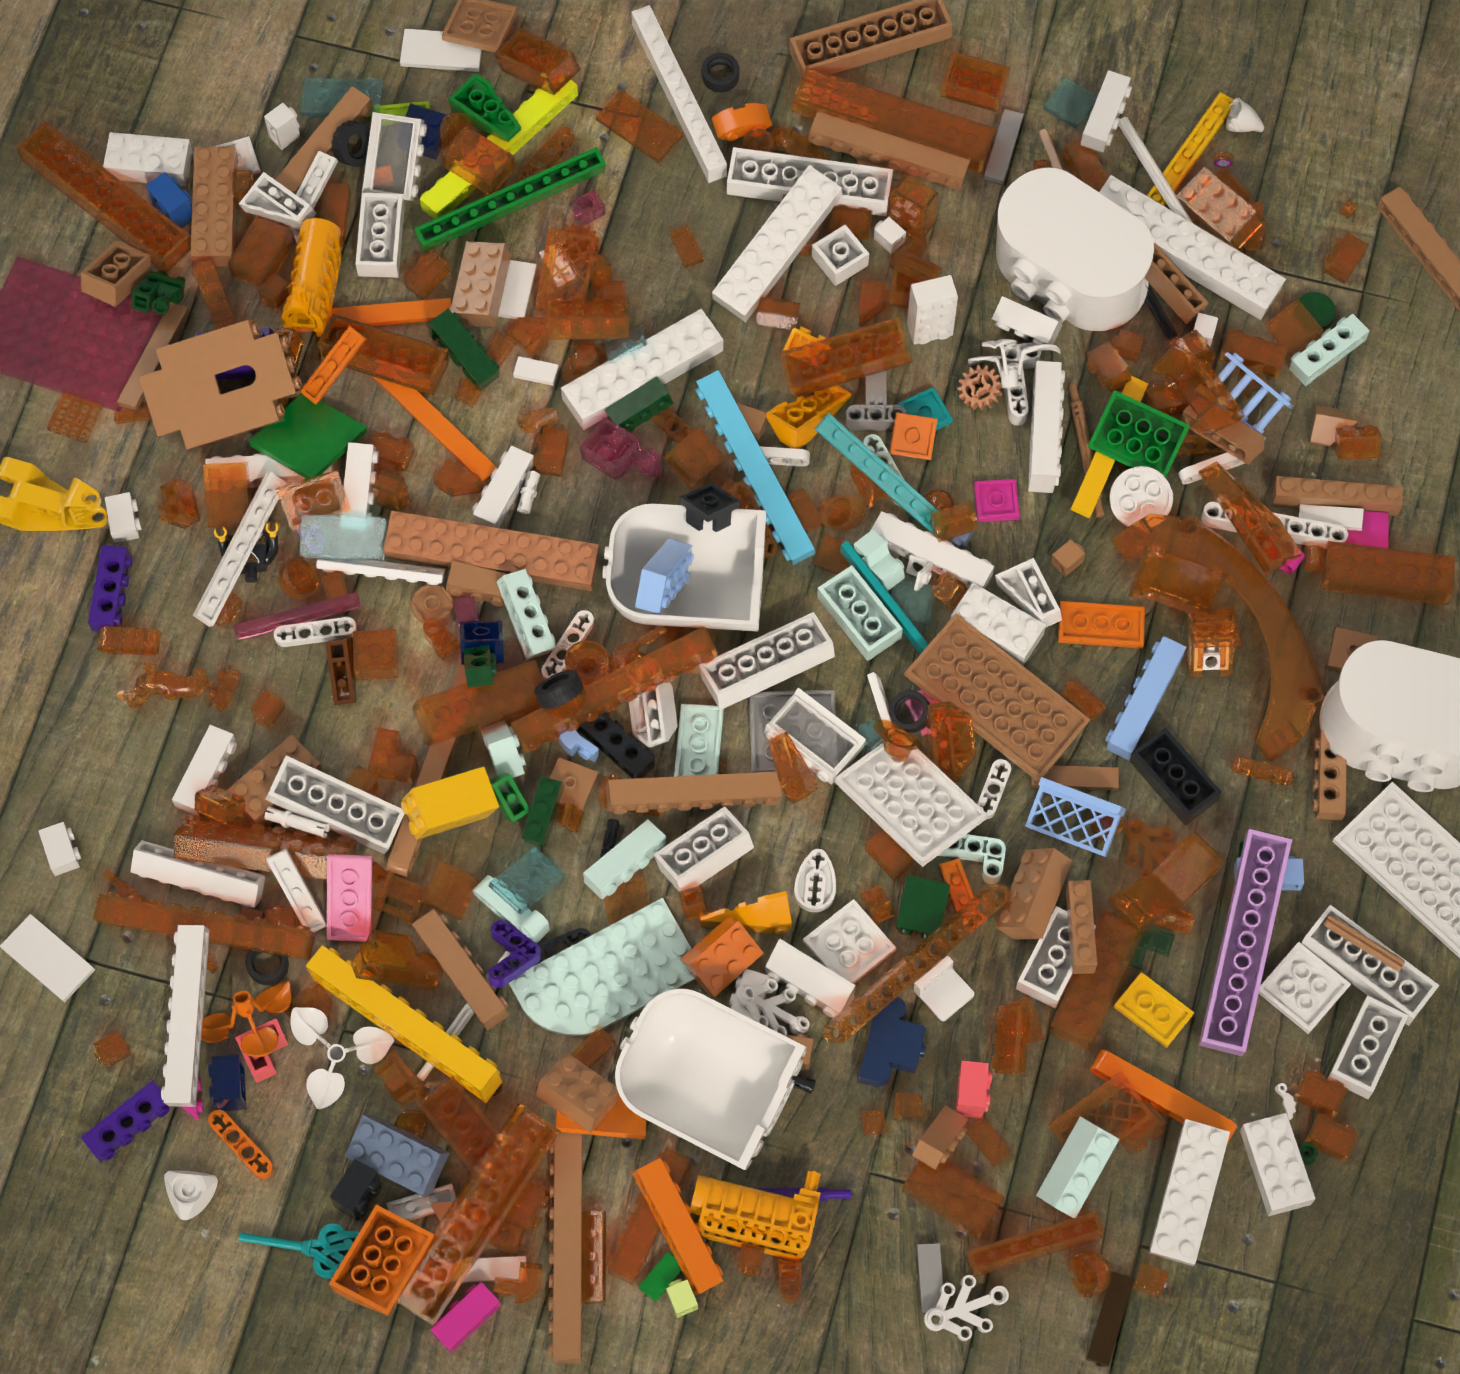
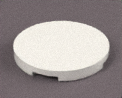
[1109,466,1173,530]

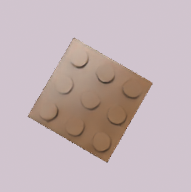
[442,0,517,53]

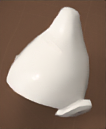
[1226,98,1264,132]

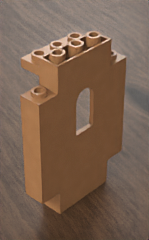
[139,320,302,450]

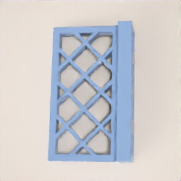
[1025,777,1126,857]

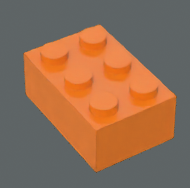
[680,916,764,997]

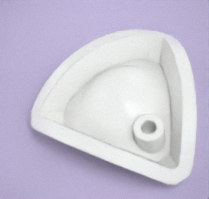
[164,1171,218,1220]

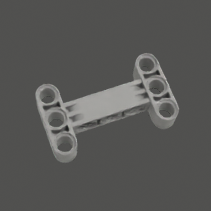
[845,331,906,431]

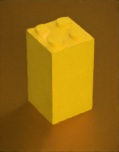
[401,767,499,840]

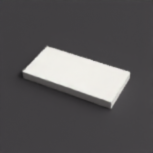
[400,29,482,72]
[0,914,95,1003]

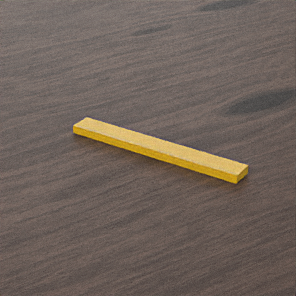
[1147,92,1234,207]
[1070,375,1148,518]

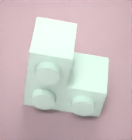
[854,529,905,591]
[480,720,526,778]

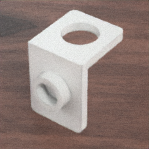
[906,554,933,591]

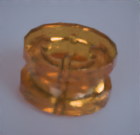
[1340,199,1358,219]

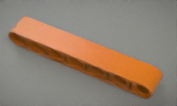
[1090,1049,1237,1145]

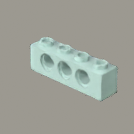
[1289,314,1370,386]
[497,569,556,660]

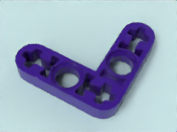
[488,920,541,988]

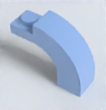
[554,695,599,762]

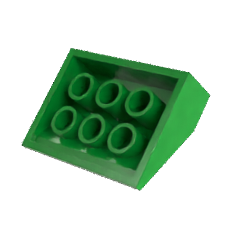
[1087,390,1190,478]

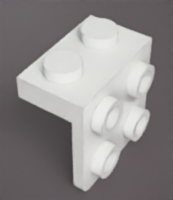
[913,956,974,1022]

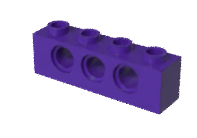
[88,545,132,633]
[80,1080,172,1163]

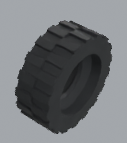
[331,120,371,167]
[534,670,584,709]

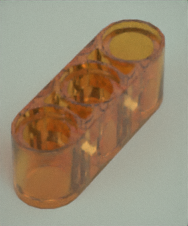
[97,626,161,655]

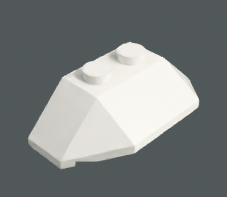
[628,661,678,748]

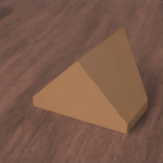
[1310,405,1358,447]

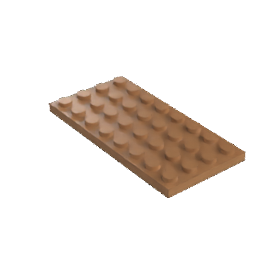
[904,613,1090,783]

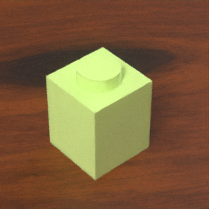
[666,1279,698,1318]

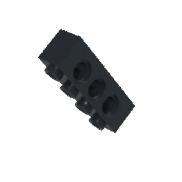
[575,703,655,779]

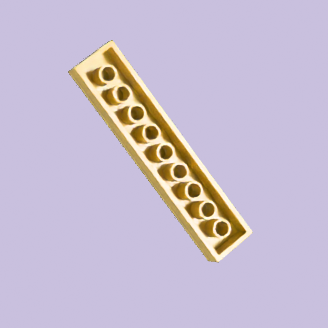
[306,945,502,1103]

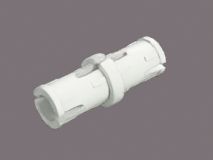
[517,471,541,514]

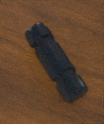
[600,819,619,858]

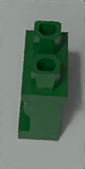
[131,270,186,314]

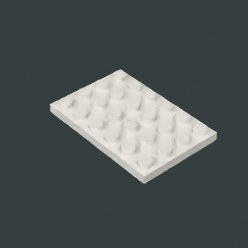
[834,731,987,867]

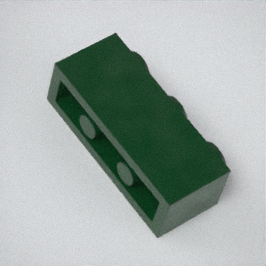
[604,376,674,437]
[522,776,565,848]

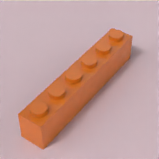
[631,1158,723,1295]

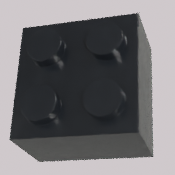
[330,1158,382,1221]

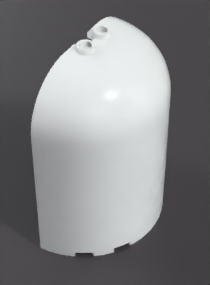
[603,504,766,631]
[615,989,807,1170]

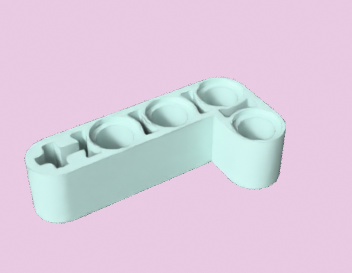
[938,834,1006,885]
[472,875,550,944]

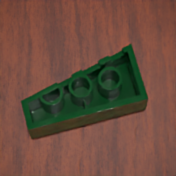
[429,308,500,391]

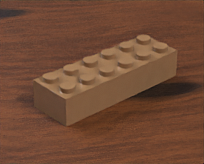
[190,146,238,267]

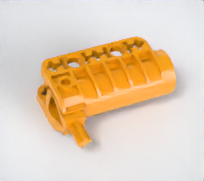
[281,218,342,338]
[690,1171,821,1261]

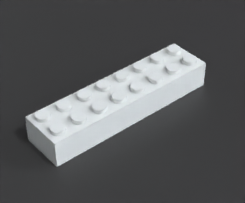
[727,147,893,216]
[712,165,842,323]
[561,309,723,430]

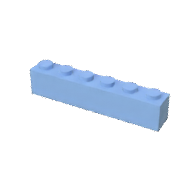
[1105,636,1187,761]

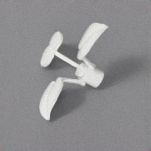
[968,339,1061,388]
[290,1007,394,1109]

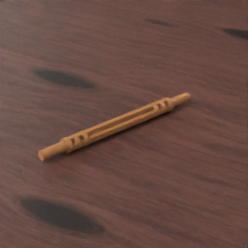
[1068,383,1104,517]

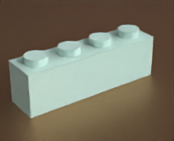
[583,819,667,900]

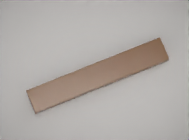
[117,302,190,411]

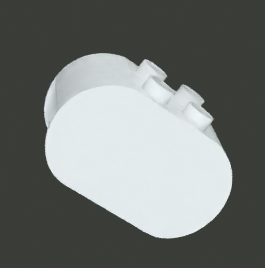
[996,168,1154,331]
[1319,640,1460,792]

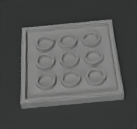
[749,690,838,774]

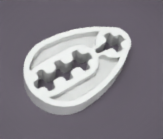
[794,849,836,912]

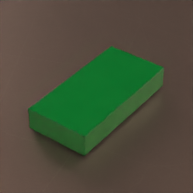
[638,1252,682,1303]

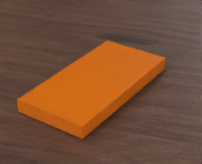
[1058,601,1145,649]
[555,1095,646,1139]

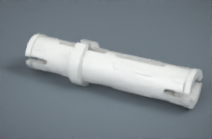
[265,806,330,838]

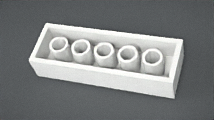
[1028,361,1065,493]
[699,612,835,710]
[265,756,404,854]
[1301,905,1439,1026]
[1149,1119,1230,1266]

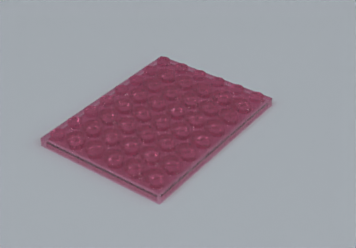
[0,257,164,412]

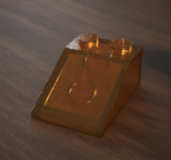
[275,470,351,532]

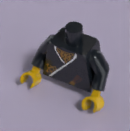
[214,522,280,583]

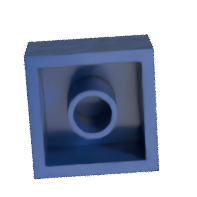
[145,172,192,233]

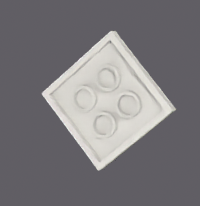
[803,899,896,984]
[1259,942,1351,1034]

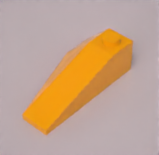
[766,384,852,449]
[700,891,792,935]

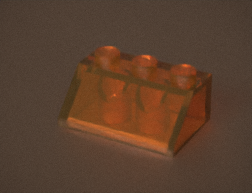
[992,1006,1029,1076]

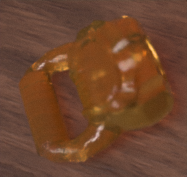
[932,572,968,610]

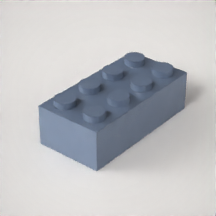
[345,1114,449,1196]

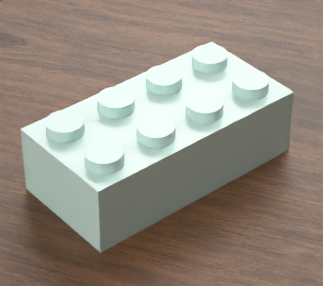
[817,565,903,661]

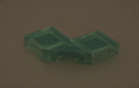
[1120,928,1175,970]

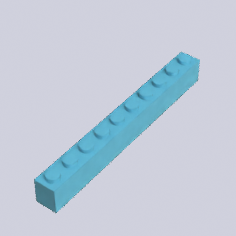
[695,370,815,565]

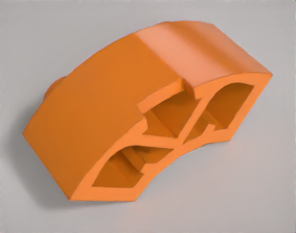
[712,103,772,142]

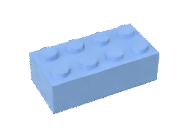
[635,538,694,614]

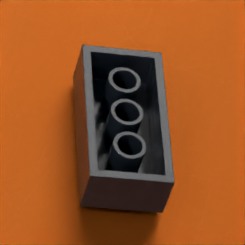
[1130,728,1222,826]

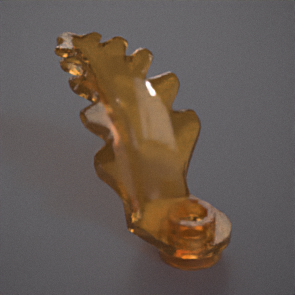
[769,127,831,161]

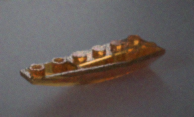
[1198,461,1302,575]

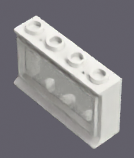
[362,112,427,201]
[764,688,866,785]

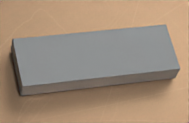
[917,1243,943,1314]

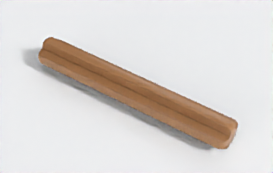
[1324,915,1405,971]

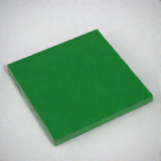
[249,393,367,482]

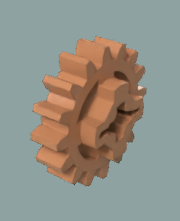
[957,365,1002,411]

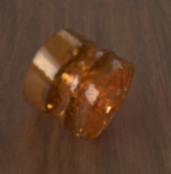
[564,640,610,696]

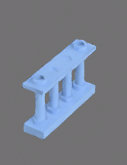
[1195,352,1293,441]

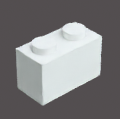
[264,103,300,150]
[105,492,142,543]
[39,822,81,876]

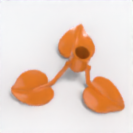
[201,981,292,1057]

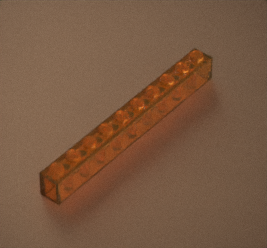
[511,627,718,752]
[93,891,316,961]

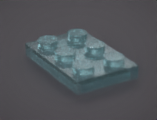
[489,847,566,915]

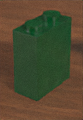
[896,875,950,941]

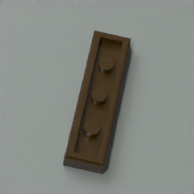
[1086,1272,1134,1367]

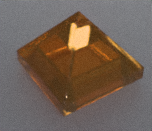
[372,862,390,883]

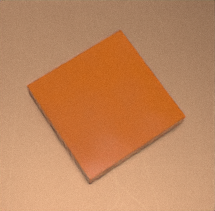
[889,412,938,460]

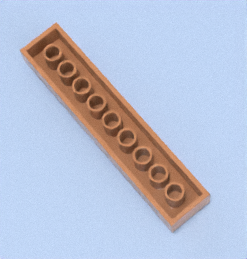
[383,511,600,591]

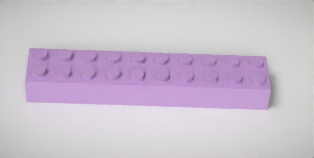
[1198,829,1292,1056]

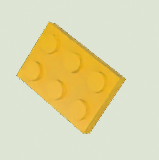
[1114,972,1194,1048]

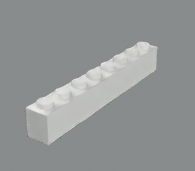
[161,925,210,1107]

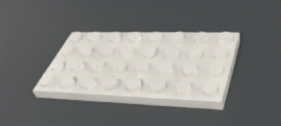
[1332,782,1460,958]

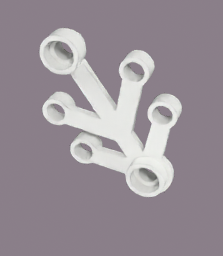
[735,978,810,1036]
[924,1275,1009,1341]

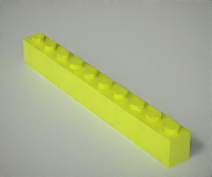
[420,71,578,219]

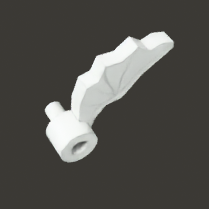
[1275,1083,1296,1120]

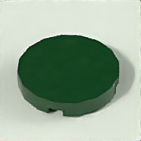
[1294,292,1336,331]

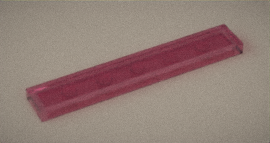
[233,592,361,640]

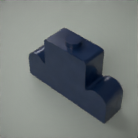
[858,993,927,1087]

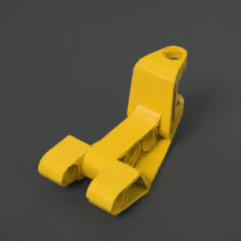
[0,457,108,531]

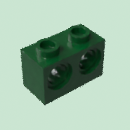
[464,645,497,688]

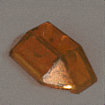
[926,701,976,782]

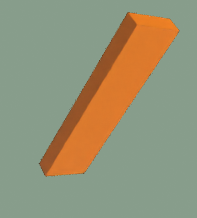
[301,326,367,405]

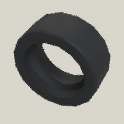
[702,52,739,93]
[889,690,932,733]
[245,941,289,985]

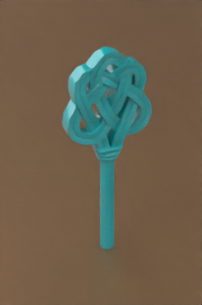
[239,1223,359,1279]

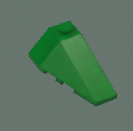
[448,73,521,142]

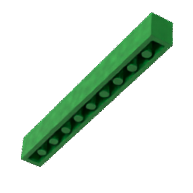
[414,147,606,253]

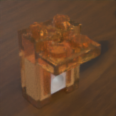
[1187,611,1238,677]

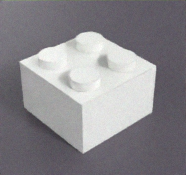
[812,225,869,286]

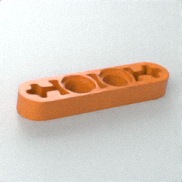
[208,1110,274,1180]

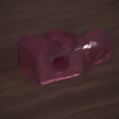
[580,417,663,480]

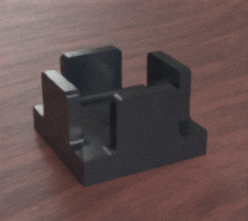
[679,482,740,532]

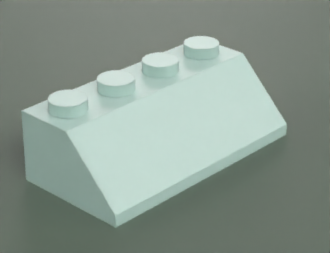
[1036,1116,1120,1219]

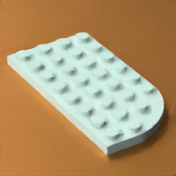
[508,898,695,1037]

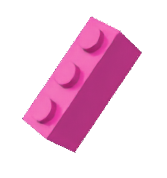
[431,1282,501,1354]

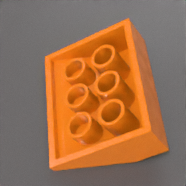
[329,1205,435,1316]

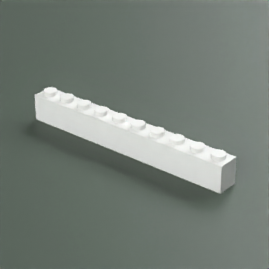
[631,5,727,183]

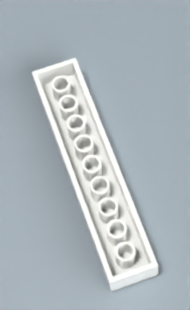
[1099,175,1286,320]

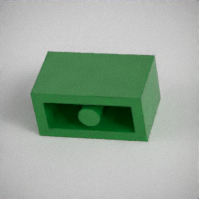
[490,772,530,822]

